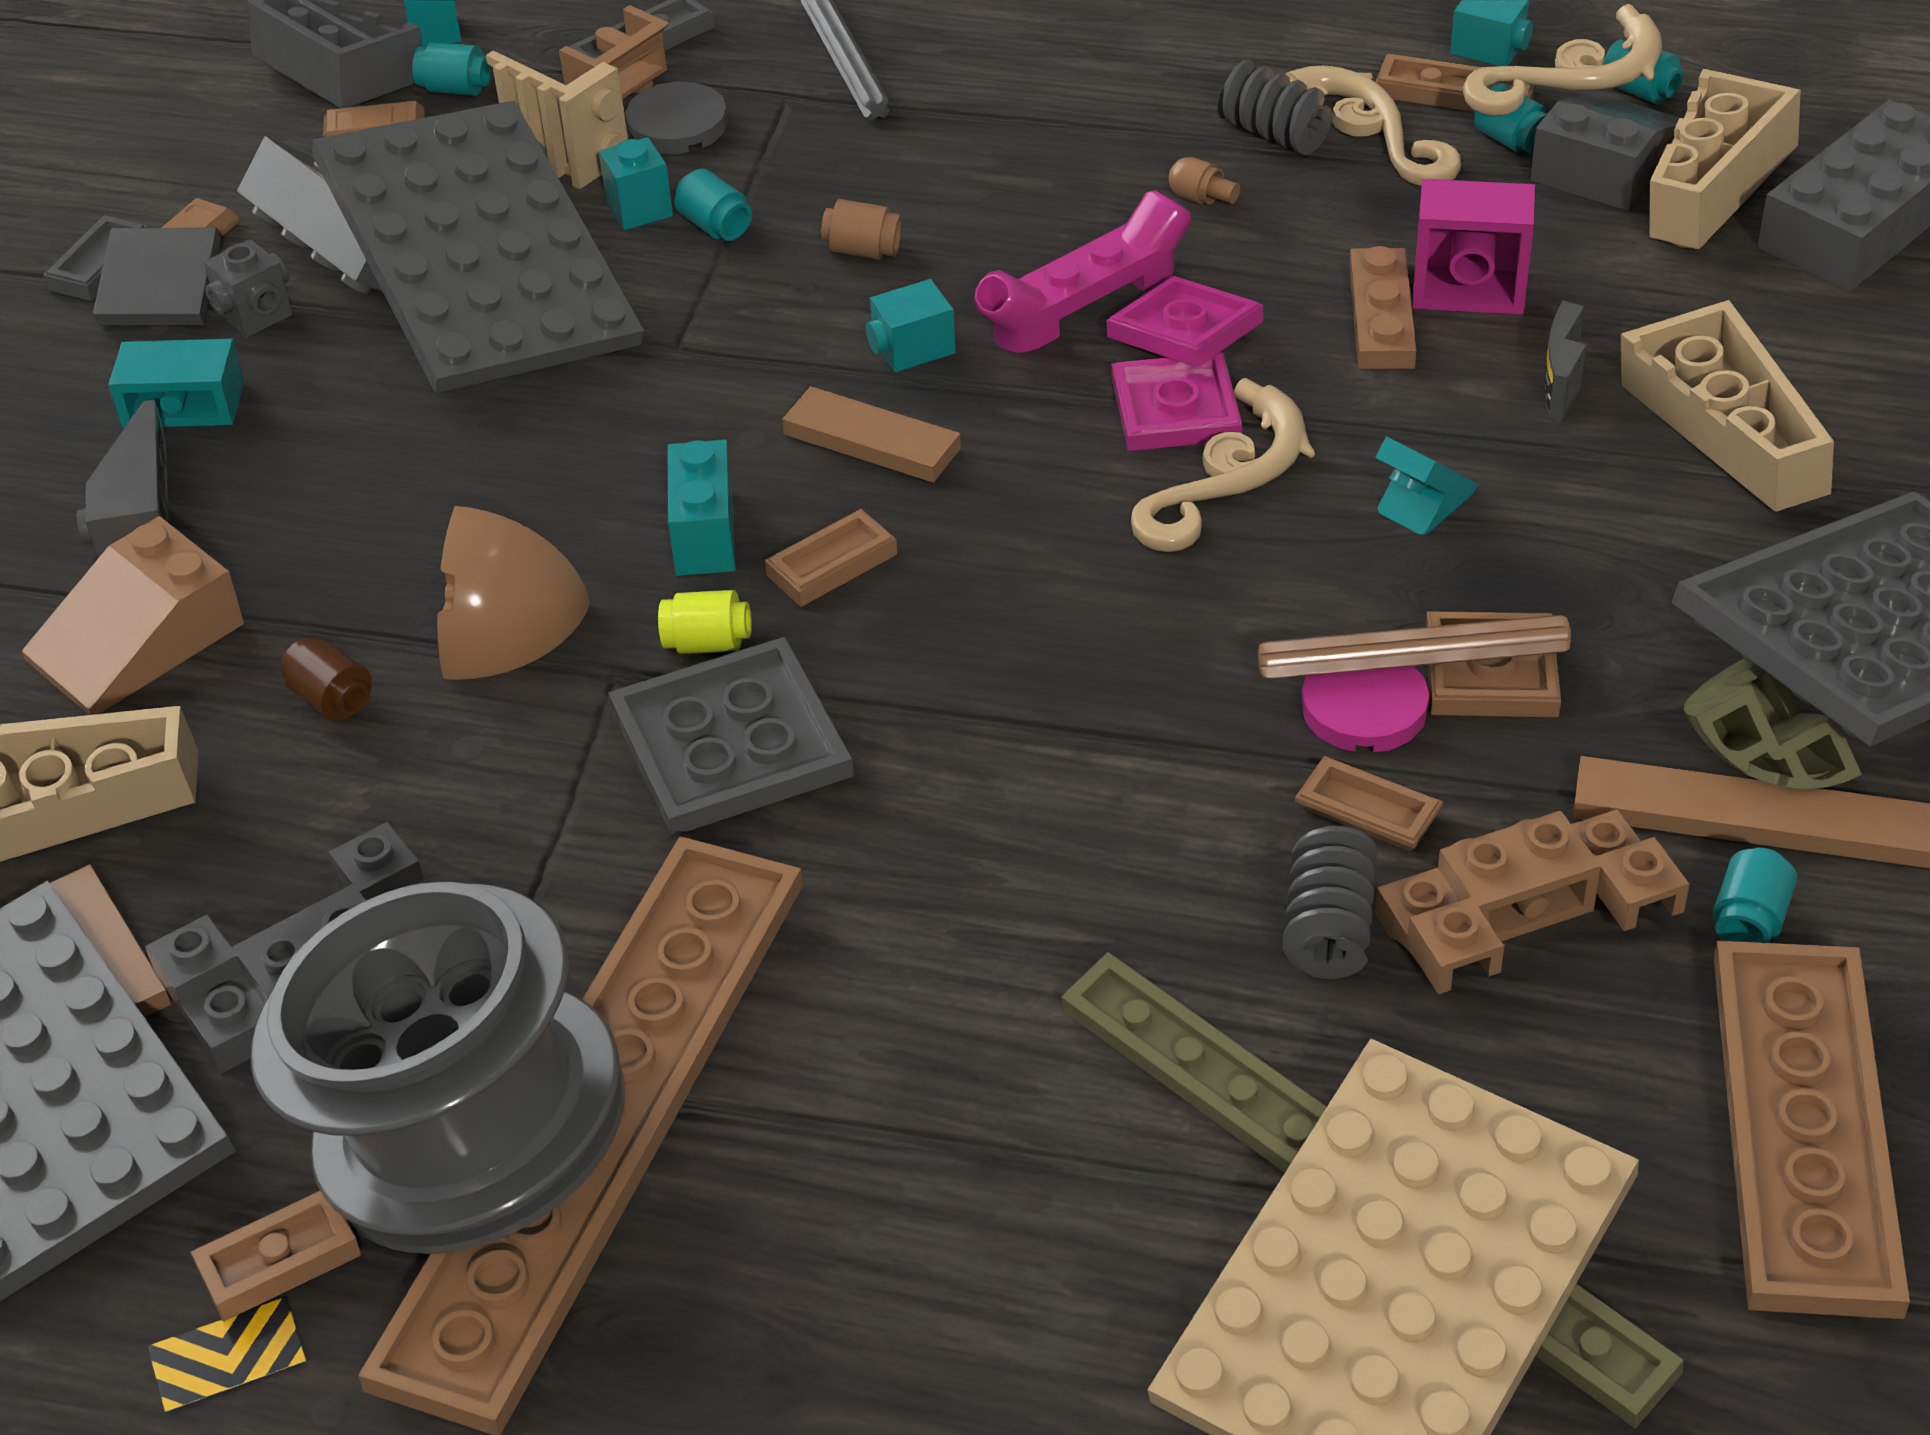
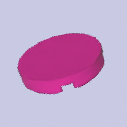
[1301,666,1430,753]

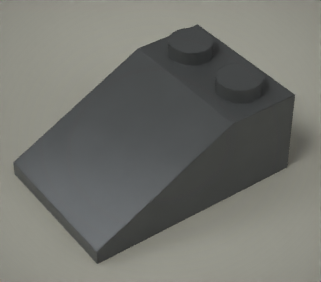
[1530,93,1684,211]

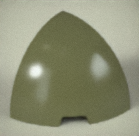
[1684,659,1862,789]

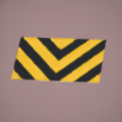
[148,1297,306,1412]

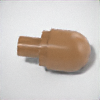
[1168,157,1240,205]

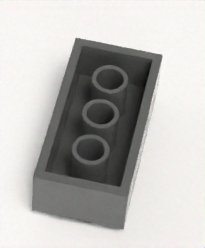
[1757,99,1930,292]

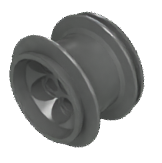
[250,882,625,1254]

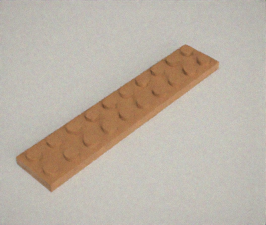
[358,836,803,1435]

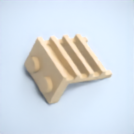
[486,51,628,189]

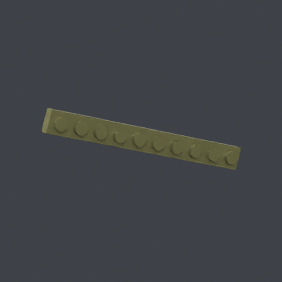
[1061,952,1684,1429]

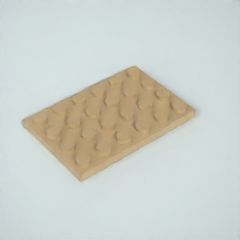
[1147,1039,1639,1435]

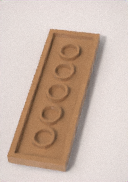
[1714,941,1910,1319]

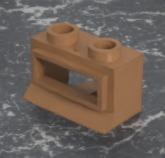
[559,5,670,100]

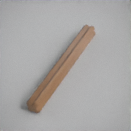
[1257,615,1571,680]

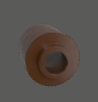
[281,637,372,721]

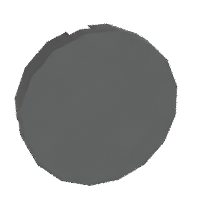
[625,81,728,155]

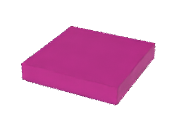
[1107,276,1263,367]
[1111,352,1242,451]

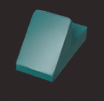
[1375,436,1478,535]

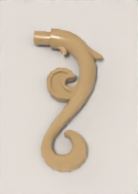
[1463,4,1662,116]
[1285,65,1461,186]
[1131,378,1315,552]

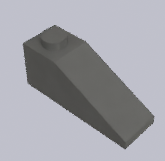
[77,400,170,558]

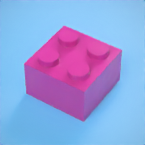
[1412,179,1535,315]

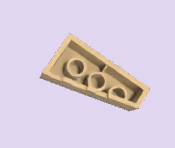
[1650,69,1801,249]
[1621,300,1834,512]
[0,706,199,862]

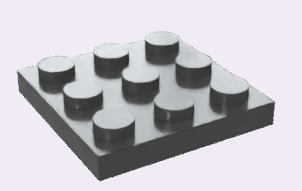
[608,637,854,836]

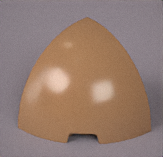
[437,506,590,680]

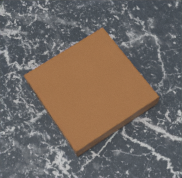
[1426,612,1561,717]

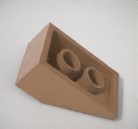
[22,516,244,715]

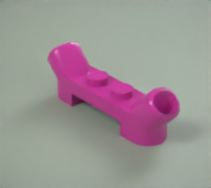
[974,190,1192,353]

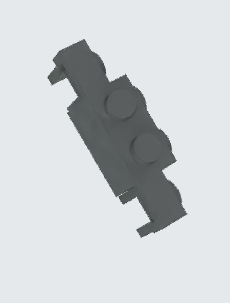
[145,822,427,1075]

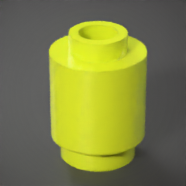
[658,590,752,654]

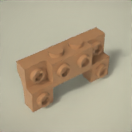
[1375,809,1690,995]

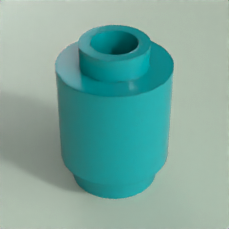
[1604,39,1683,104]
[412,42,491,96]
[1474,83,1547,154]
[674,168,752,241]
[1713,848,1797,943]

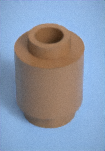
[821,199,902,260]

